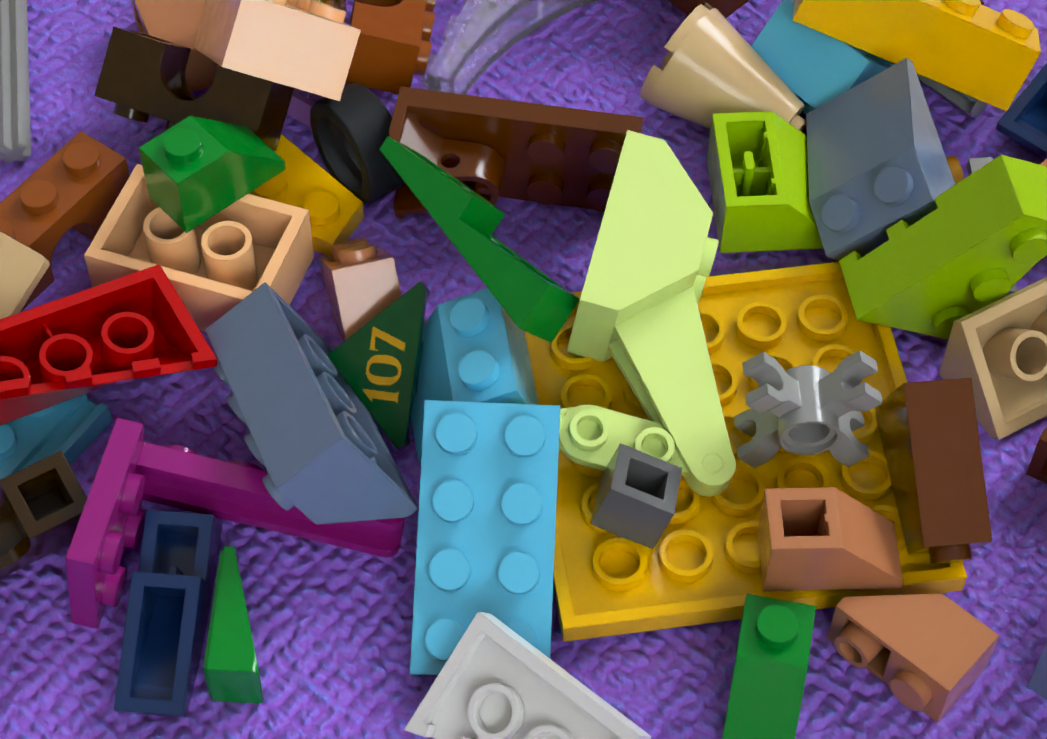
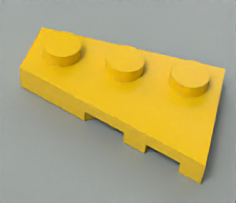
[248,134,364,256]

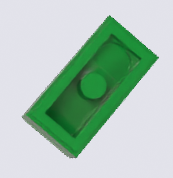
[203,546,264,704]

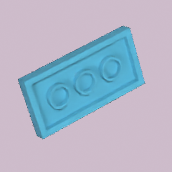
[410,400,560,677]

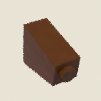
[875,378,992,565]

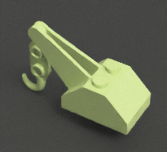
[559,130,736,496]

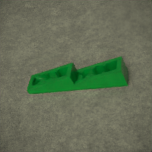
[379,136,580,343]

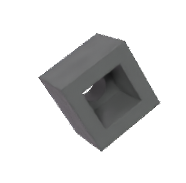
[590,443,682,549]

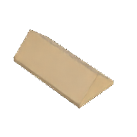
[939,277,1047,440]

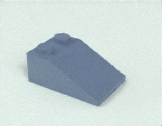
[806,58,955,261]

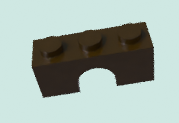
[94,27,294,151]
[0,451,87,579]

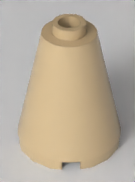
[640,3,807,132]

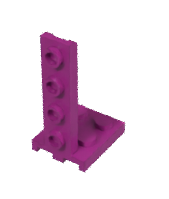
[65,418,406,629]

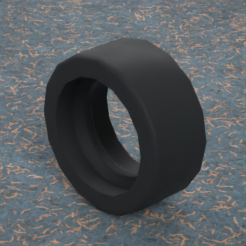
[310,83,405,205]

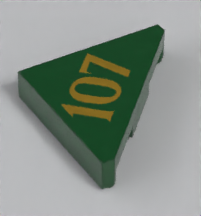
[327,282,430,450]

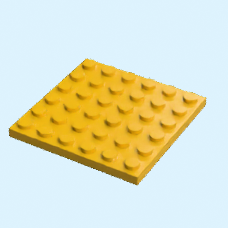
[525,262,967,642]

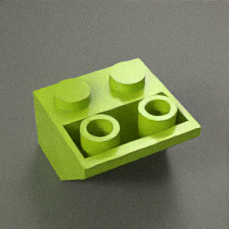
[707,111,824,253]

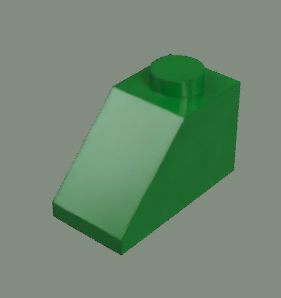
[139,116,286,233]
[722,594,816,739]

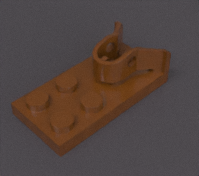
[389,86,643,219]

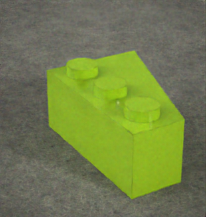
[839,155,1047,339]

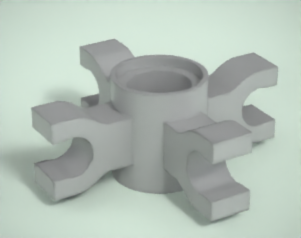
[734,350,883,468]

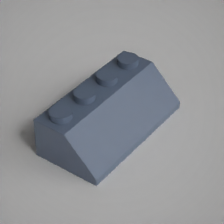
[205,282,419,525]

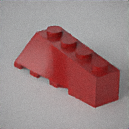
[0,264,217,425]

